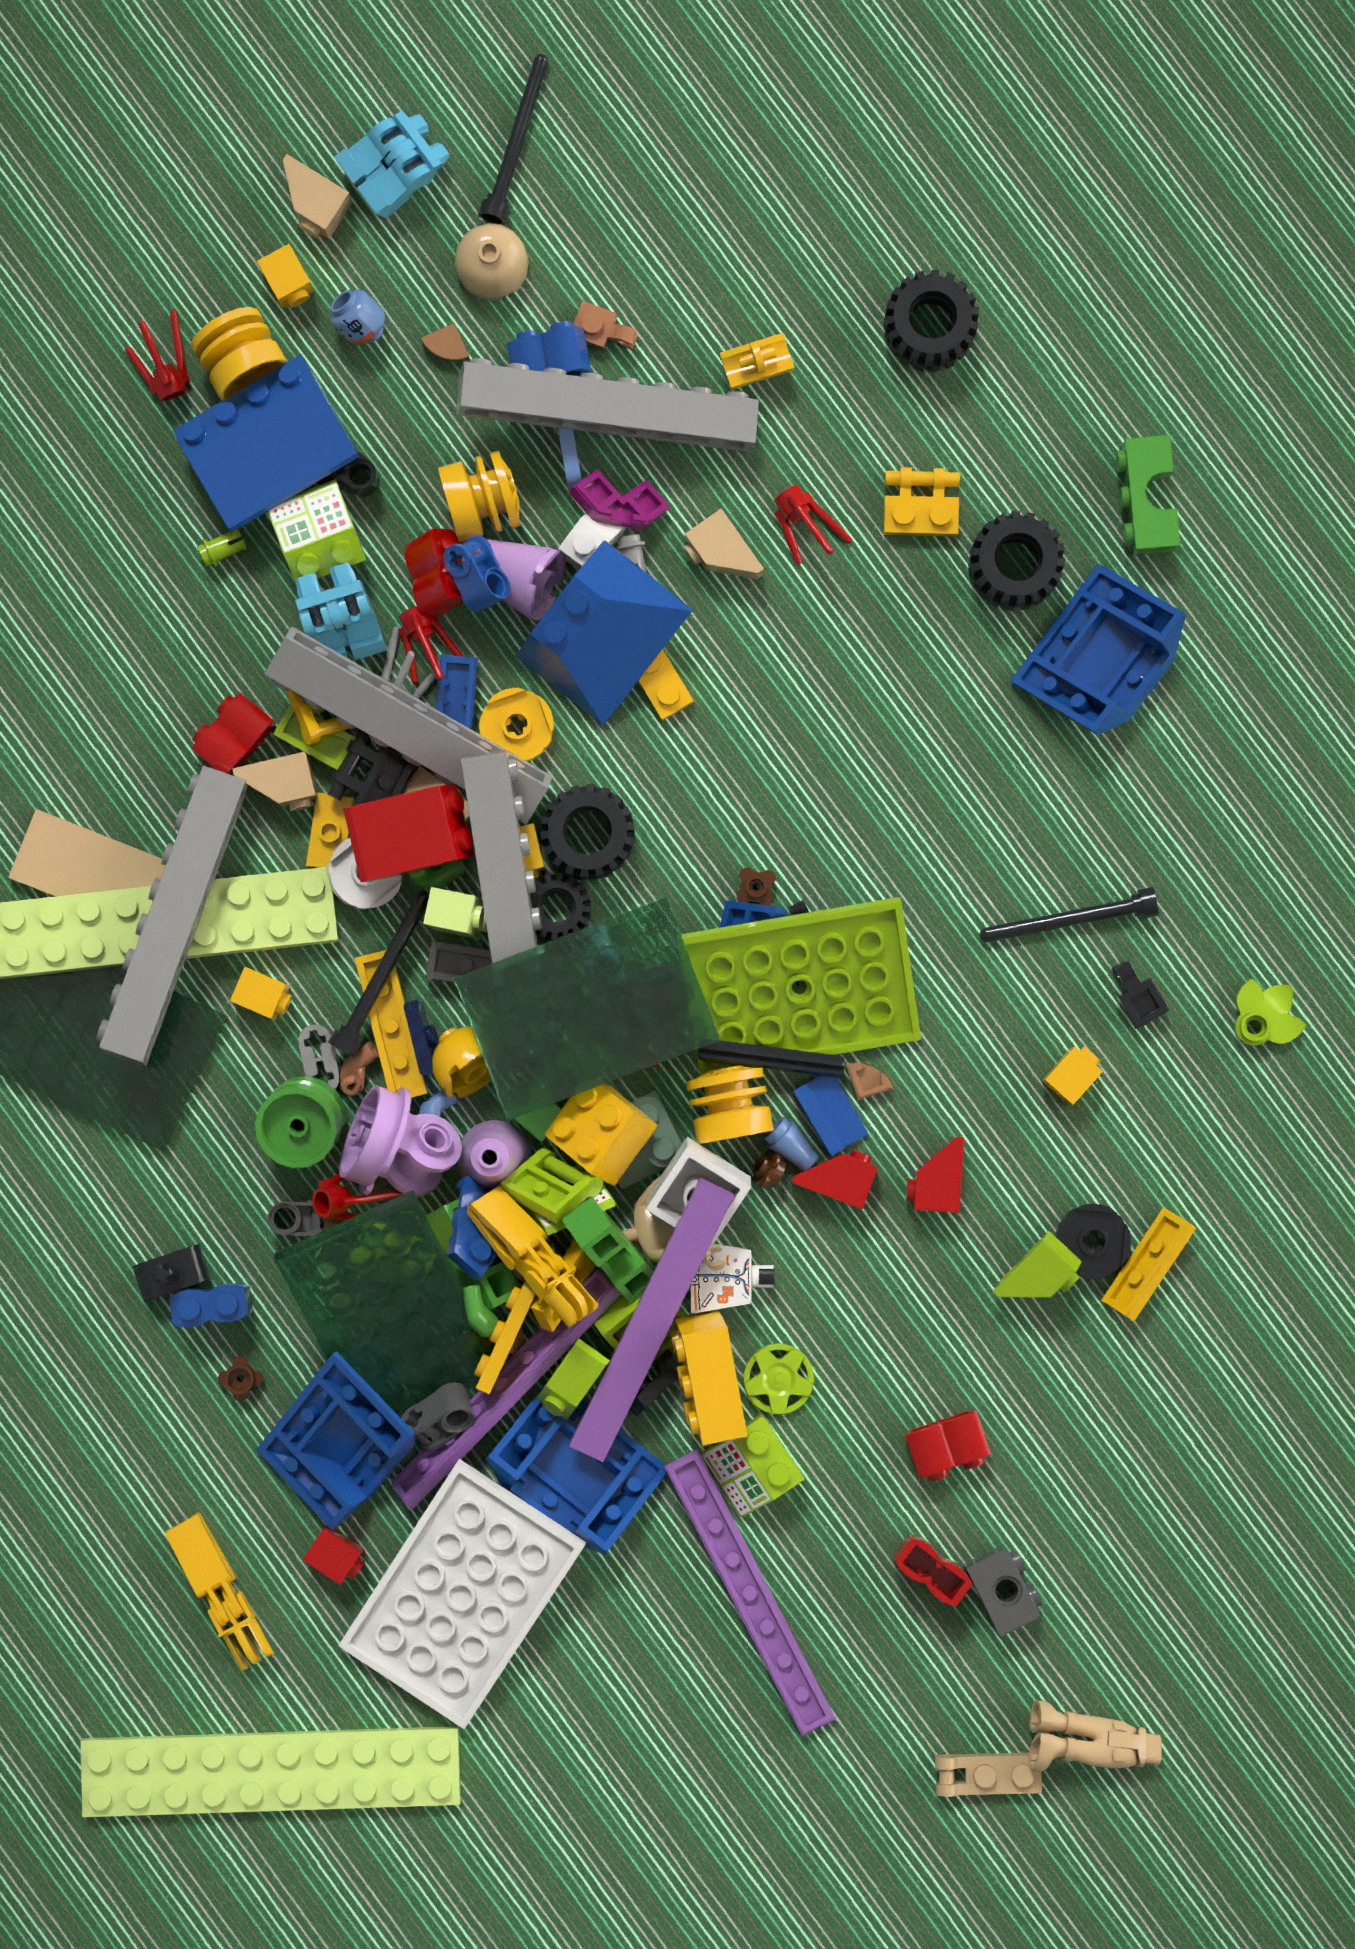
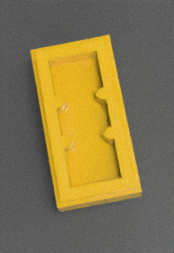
[306,792,354,868]

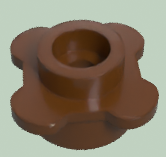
[736,867,776,906]
[752,1149,786,1188]
[218,1356,263,1401]

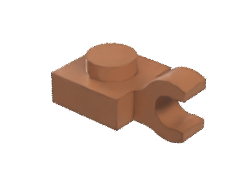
[573,301,638,351]

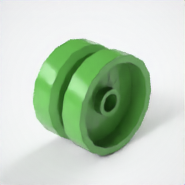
[255,1076,346,1168]

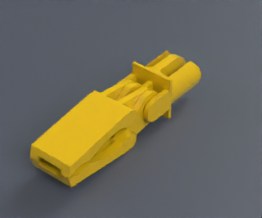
[467,1186,598,1328]
[165,1512,274,1672]

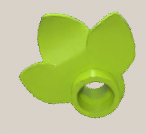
[1235,979,1306,1046]

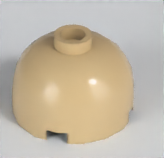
[455,223,529,301]

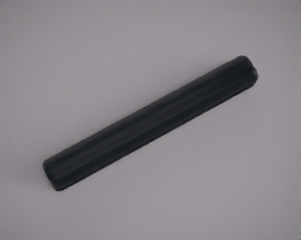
[697,1038,845,1078]

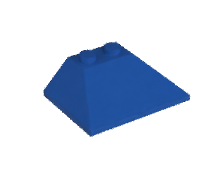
[516,540,693,725]
[1010,564,1186,735]
[256,1351,415,1531]
[486,1376,667,1554]

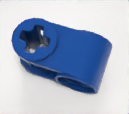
[443,535,510,612]

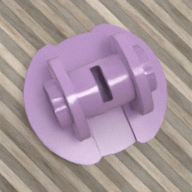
[339,1085,462,1196]

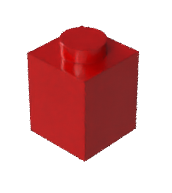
[303,1525,365,1585]

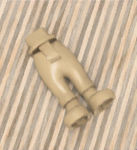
[1029,1700,1162,1771]

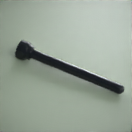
[478,54,548,225]
[979,887,1159,942]
[328,891,429,1057]

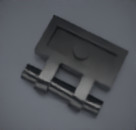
[327,730,414,807]

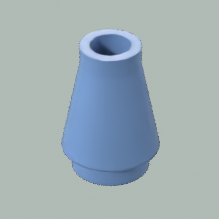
[763,1117,819,1171]

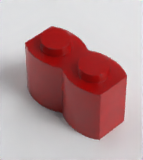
[405,528,463,615]
[192,692,277,776]
[904,1408,991,1482]
[893,1534,972,1606]

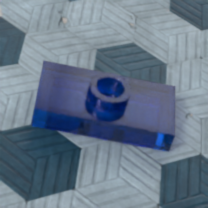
[403,1000,439,1076]

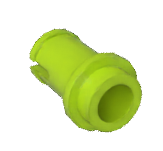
[197,529,247,567]

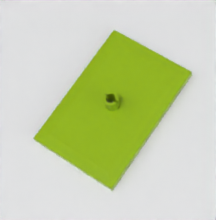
[677,897,921,1075]

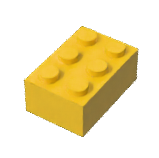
[670,1309,747,1445]

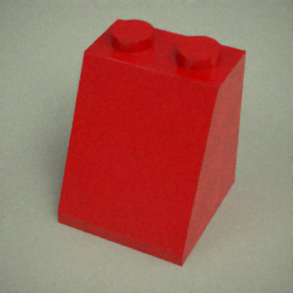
[343,784,474,882]

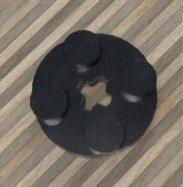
[1055,1204,1131,1279]

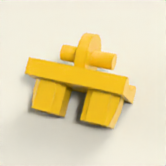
[720,333,795,390]

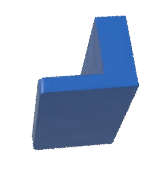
[793,1076,867,1156]

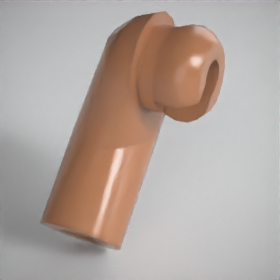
[340,1042,379,1096]

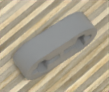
[299,1025,341,1090]

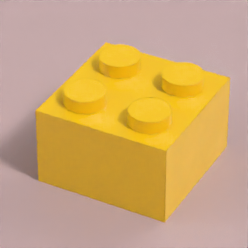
[544,1073,658,1186]

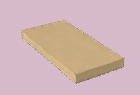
[8,809,166,896]

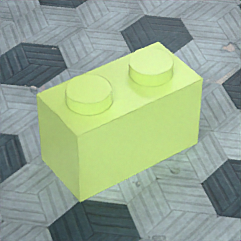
[423,887,487,940]

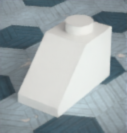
[558,513,627,570]

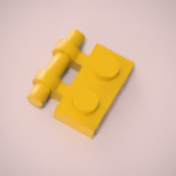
[883,467,960,537]

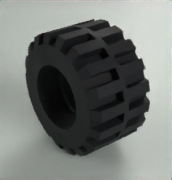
[884,270,979,372]
[968,511,1065,611]
[541,784,635,881]

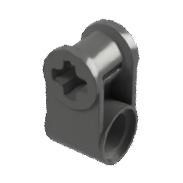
[267,1200,340,1239]
[401,1382,474,1452]

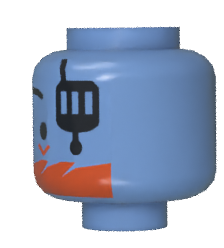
[330,290,385,345]

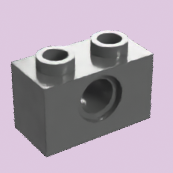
[963,1544,1042,1637]

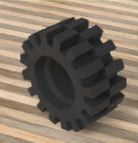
[530,873,591,942]

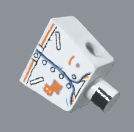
[691,1243,774,1313]

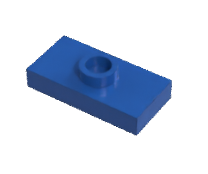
[436,655,478,730]

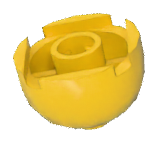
[431,1026,507,1098]

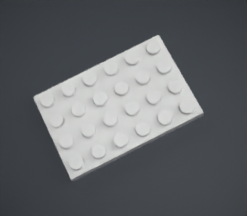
[338,1459,586,1729]

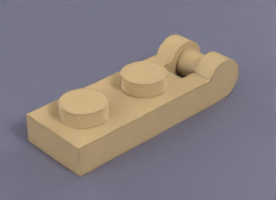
[935,1753,1042,1797]

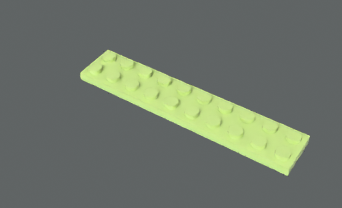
[0,867,338,979]
[81,1726,461,1817]

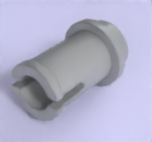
[616,534,646,572]

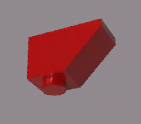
[906,1137,964,1213]
[791,1150,878,1209]

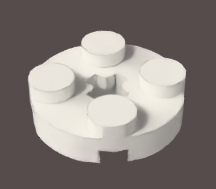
[326,838,402,910]

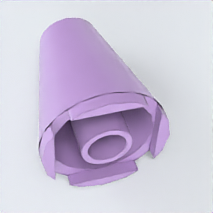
[462,539,566,620]
[458,1120,532,1193]

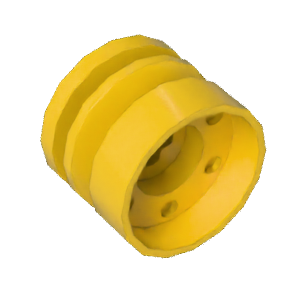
[191,307,287,401]
[438,450,520,543]
[686,1066,774,1144]

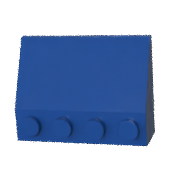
[173,354,360,533]

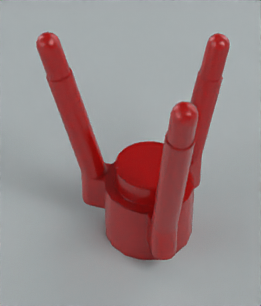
[125,310,190,402]
[774,484,852,565]
[398,606,464,684]
[312,1173,408,1222]

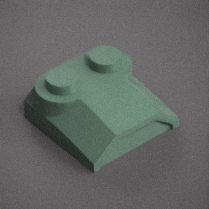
[618,1090,682,1190]

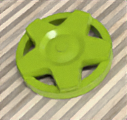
[743,1343,814,1414]

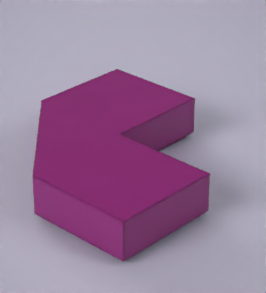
[569,469,670,531]

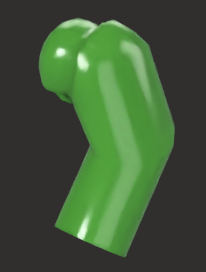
[409,861,465,889]
[462,1285,499,1337]

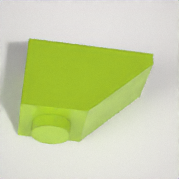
[993,1231,1082,1298]
[537,1339,610,1420]

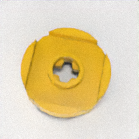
[479,688,554,762]

